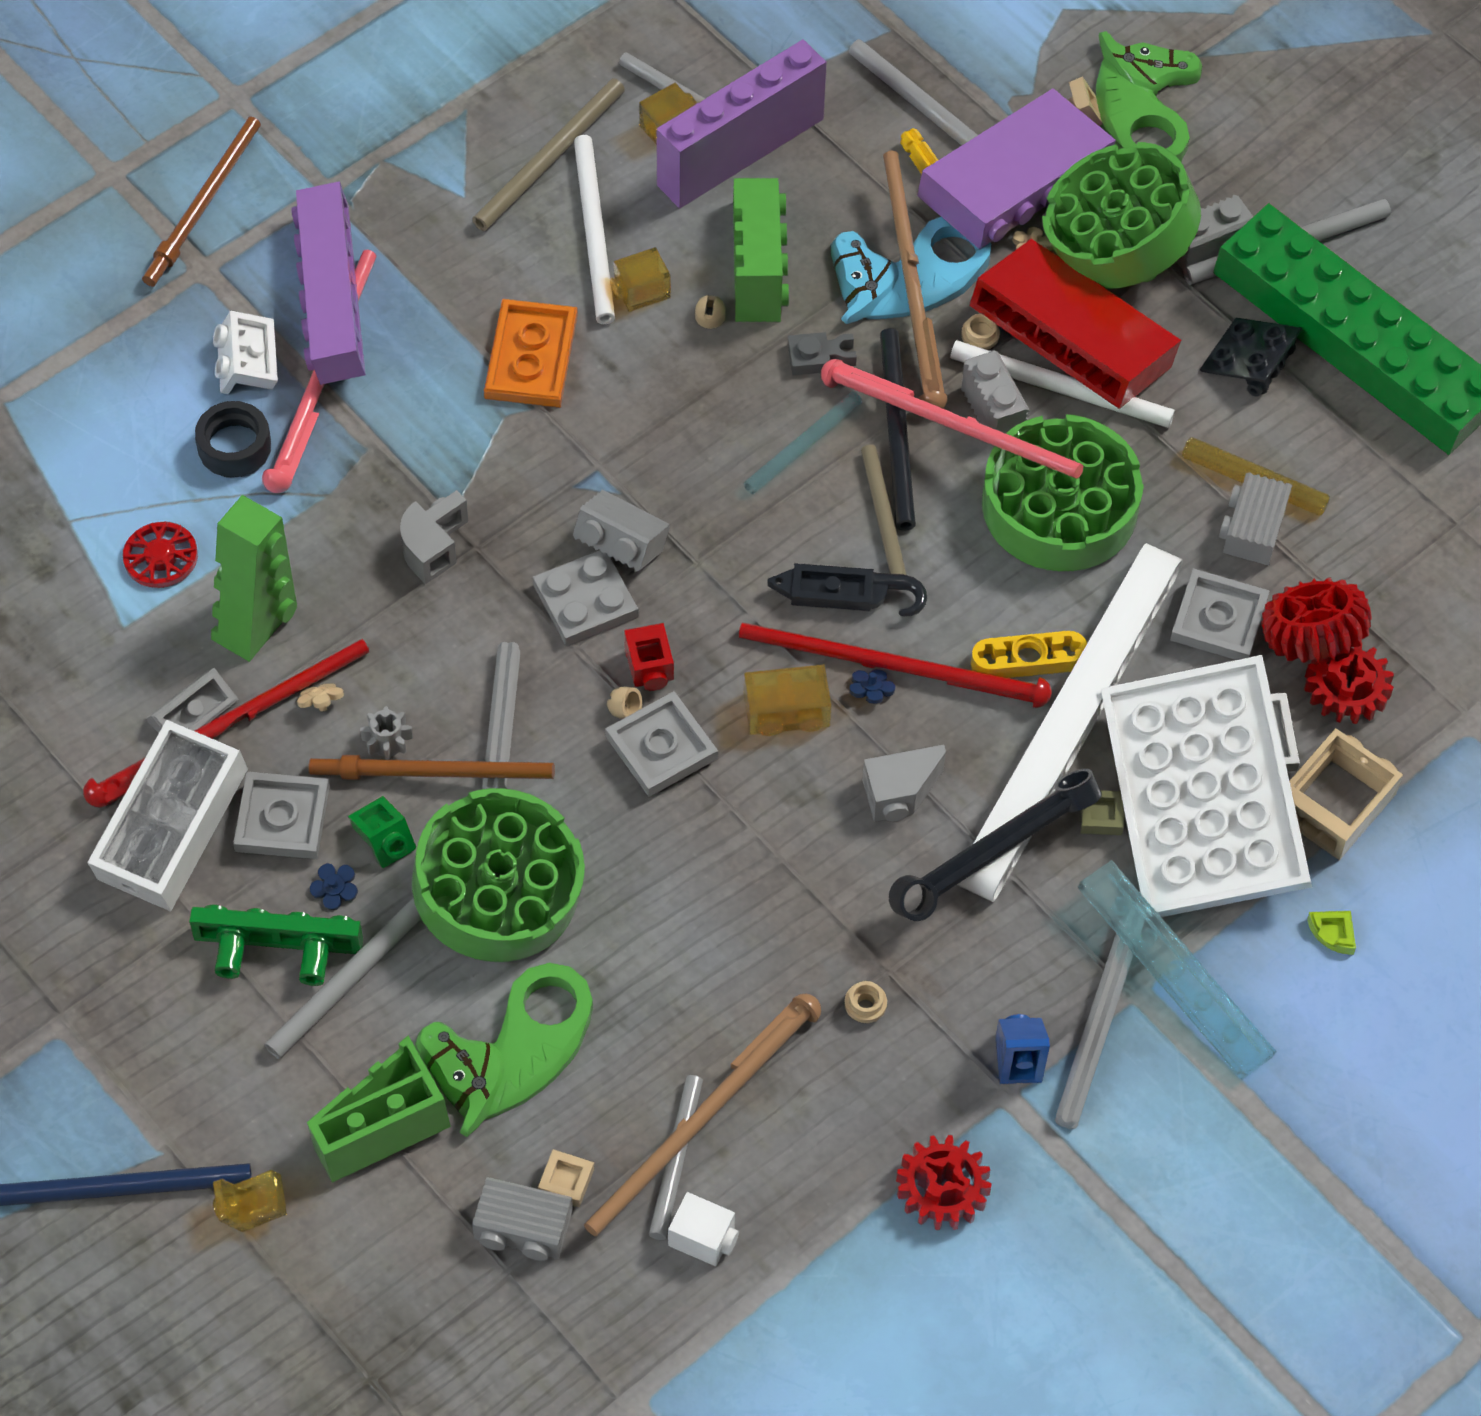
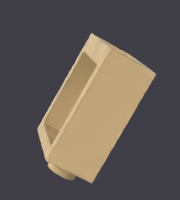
[1289,728,1403,860]

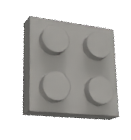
[533,550,639,646]
[1170,568,1270,660]
[605,691,718,797]
[233,772,330,859]

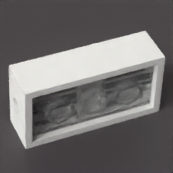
[87,720,248,911]

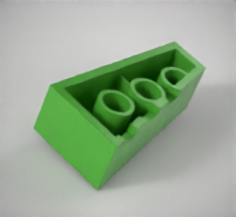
[733,178,789,322]
[211,495,297,662]

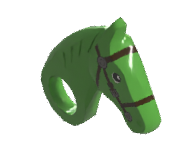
[1096,31,1203,162]
[415,962,593,1137]

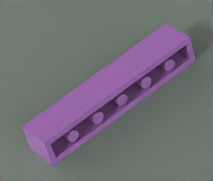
[291,181,366,385]

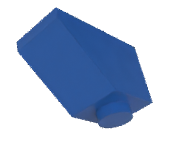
[995,1014,1050,1084]

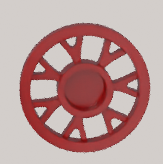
[123,521,198,588]

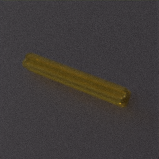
[1182,437,1330,516]

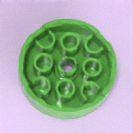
[1042,142,1201,289]
[982,414,1143,571]
[412,788,585,962]

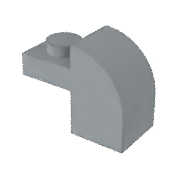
[400,490,468,585]

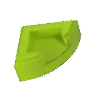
[1307,911,1356,955]

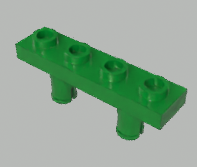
[189,905,363,986]

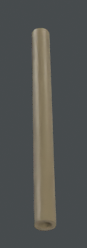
[472,78,625,231]

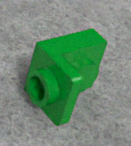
[348,796,416,868]

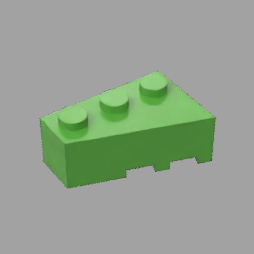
[307,1035,451,1183]

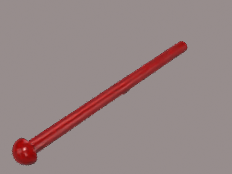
[739,622,1052,708]
[83,639,369,808]

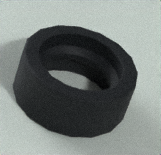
[195,401,271,478]

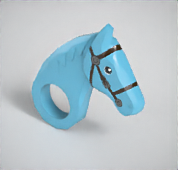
[831,217,991,324]

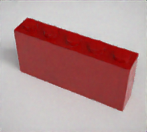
[969,238,1181,409]

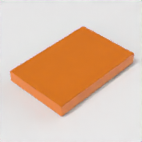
[484,299,578,408]

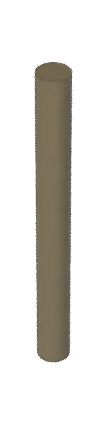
[861,444,907,575]

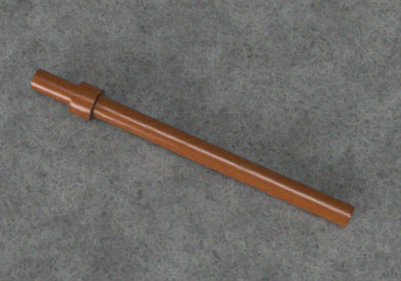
[142,117,261,287]
[309,755,555,780]

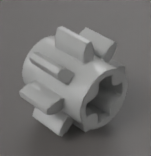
[360,706,413,760]

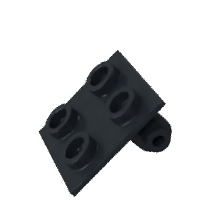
[1200,317,1302,397]

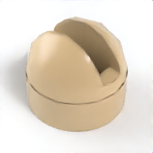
[695,295,726,329]
[607,687,642,719]

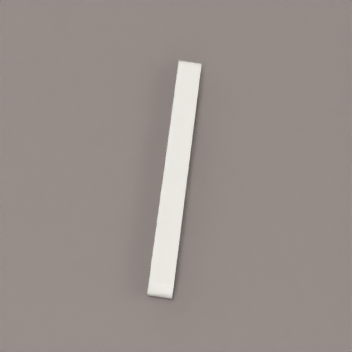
[957,543,1183,902]

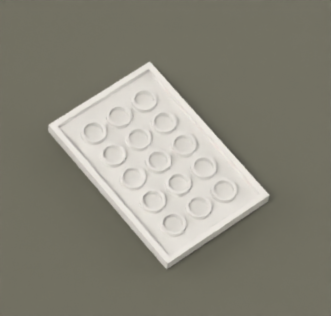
[1101,655,1312,920]

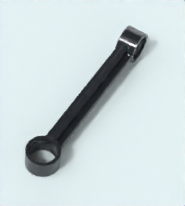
[889,769,1102,921]

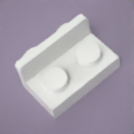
[213,311,278,394]

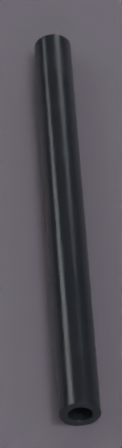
[880,328,916,531]

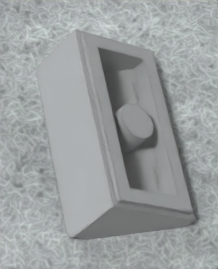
[146,668,239,733]

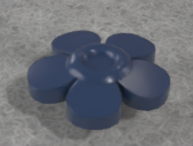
[849,669,896,704]
[310,863,358,910]

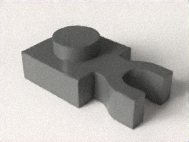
[787,332,857,375]

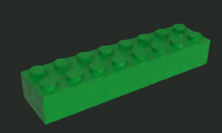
[1213,203,1481,455]

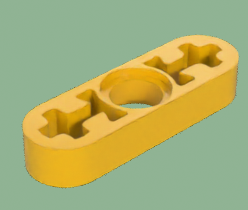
[971,631,1087,678]

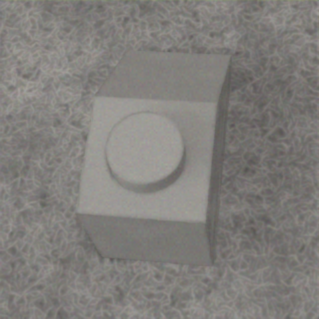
[862,744,946,822]

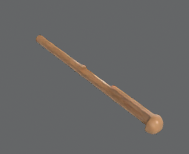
[883,151,947,409]
[584,993,821,1236]

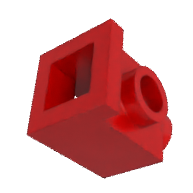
[624,623,674,691]

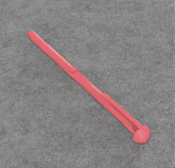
[262,250,376,493]
[821,359,1083,479]

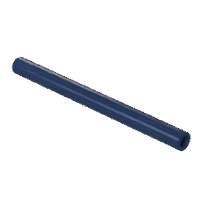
[0,1163,252,1206]

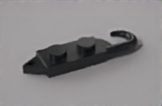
[767,563,927,617]

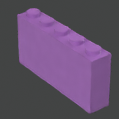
[656,39,827,209]
[917,88,1116,249]

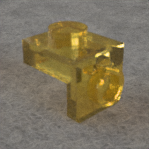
[213,1170,287,1232]

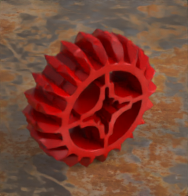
[1261,577,1372,663]

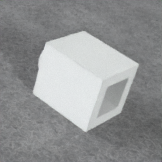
[668,1192,739,1267]

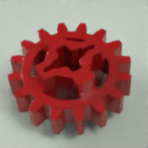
[1304,642,1394,724]
[896,1135,992,1230]

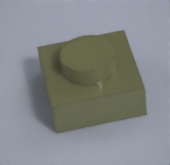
[1081,790,1124,835]

